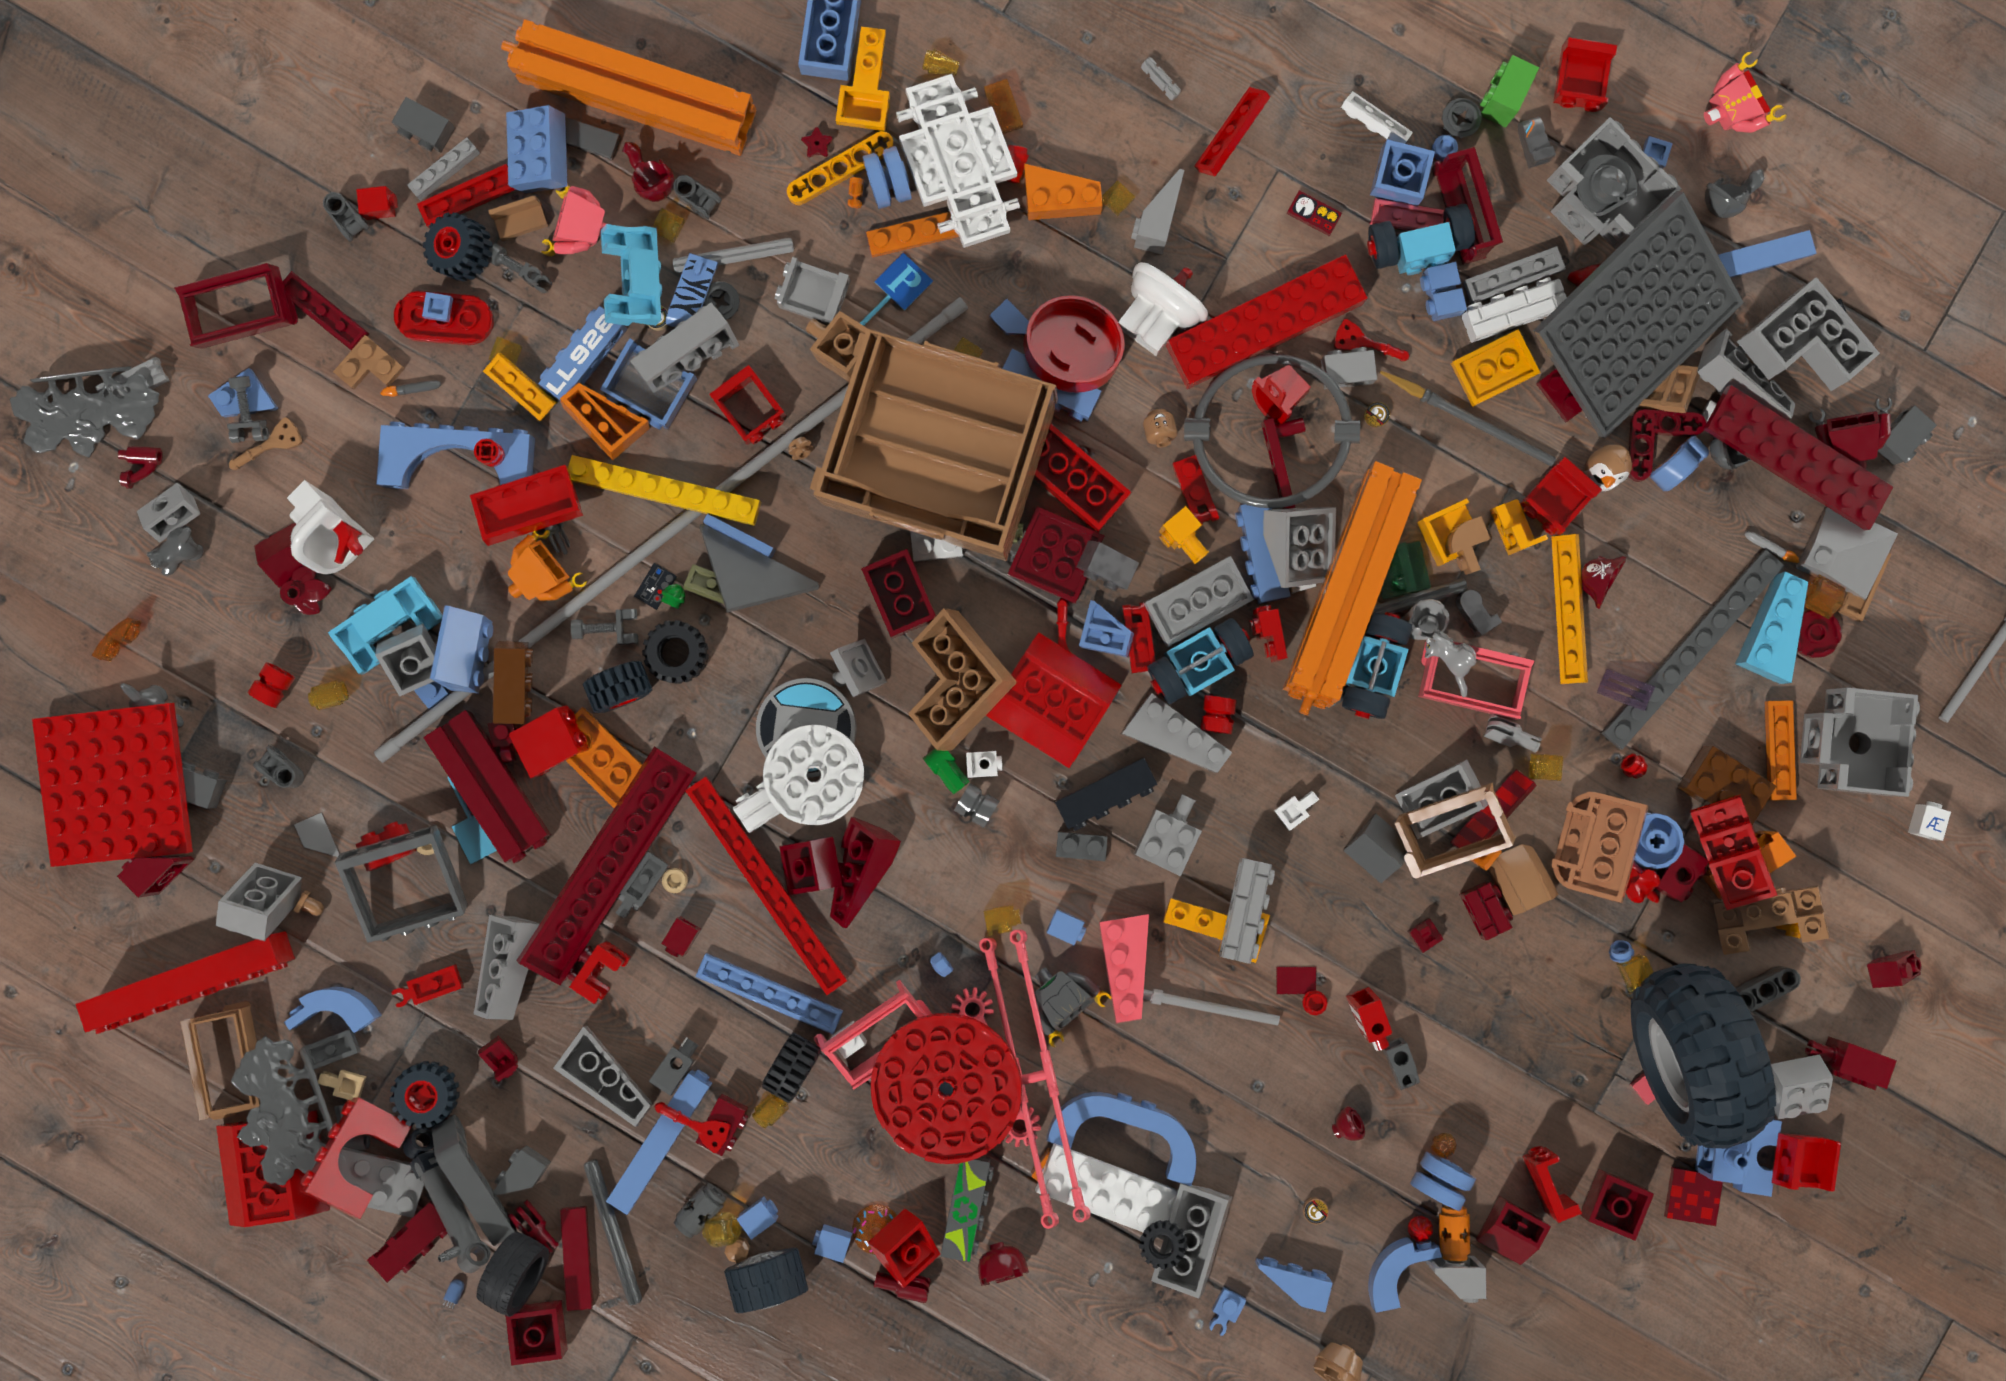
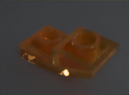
[91,618,142,661]

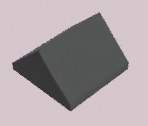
[1343,813,1407,883]

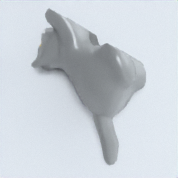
[1425,629,1476,698]

